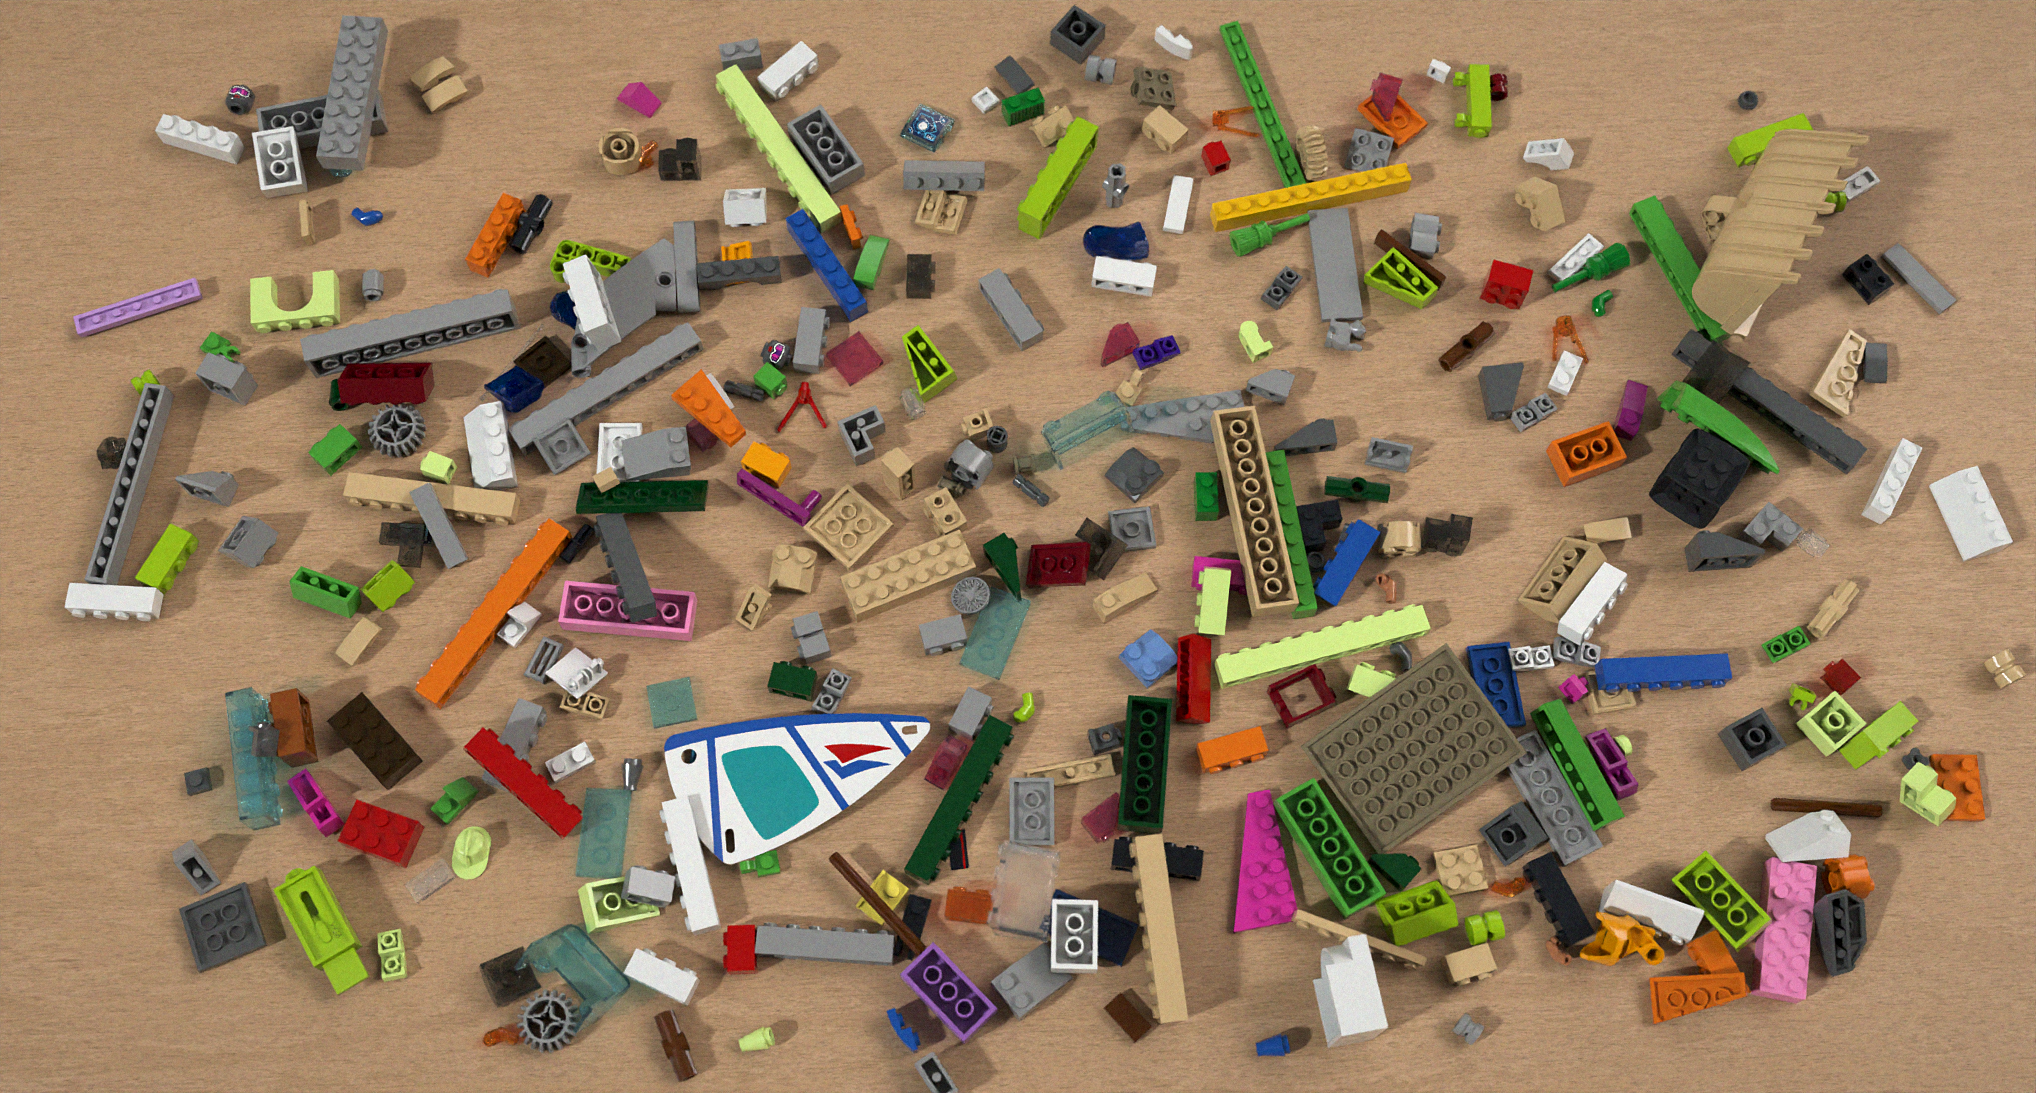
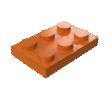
[1357,84,1428,149]
[1930,754,1985,821]

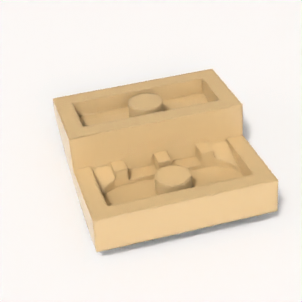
[915,190,968,235]

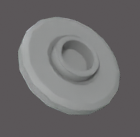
[951,577,991,615]

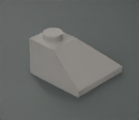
[175,471,239,507]

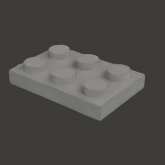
[1009,778,1054,845]

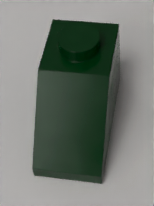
[1367,853,1422,892]

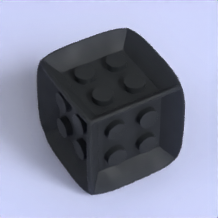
[1649,428,1750,529]

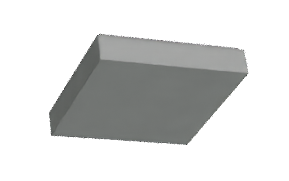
[532,417,591,475]
[1108,506,1156,553]

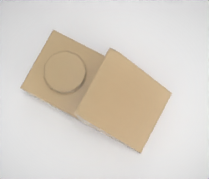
[735,583,772,631]

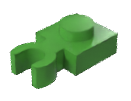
[200,331,241,363]

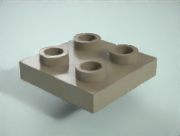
[1130,66,1176,110]

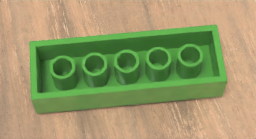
[1273,778,1386,920]

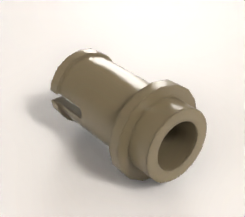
[937,475,966,498]

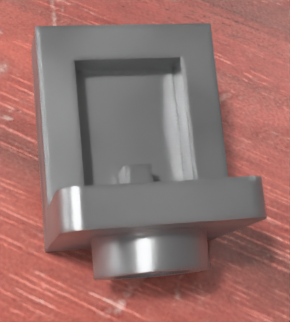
[248,722,280,757]

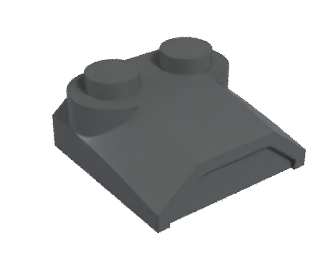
[1105,447,1164,503]

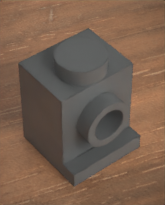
[1087,723,1122,755]

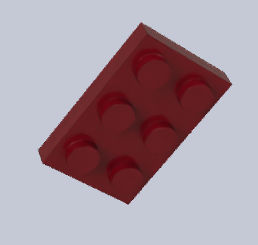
[1025,542,1091,588]

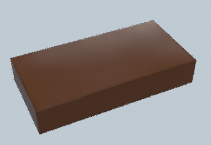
[1104,992,1152,1043]

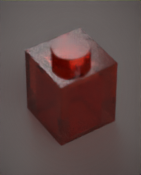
[1820,659,1861,696]

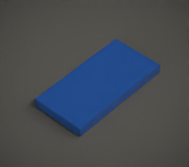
[1466,642,1526,728]

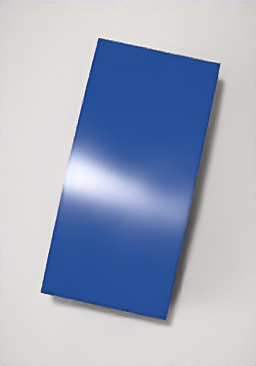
[886,1008,921,1054]

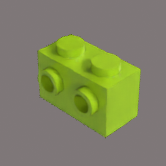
[360,560,415,612]

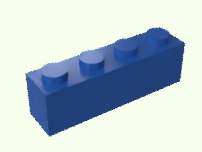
[1313,519,1380,607]

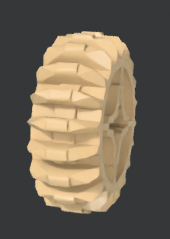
[1295,125,1328,180]

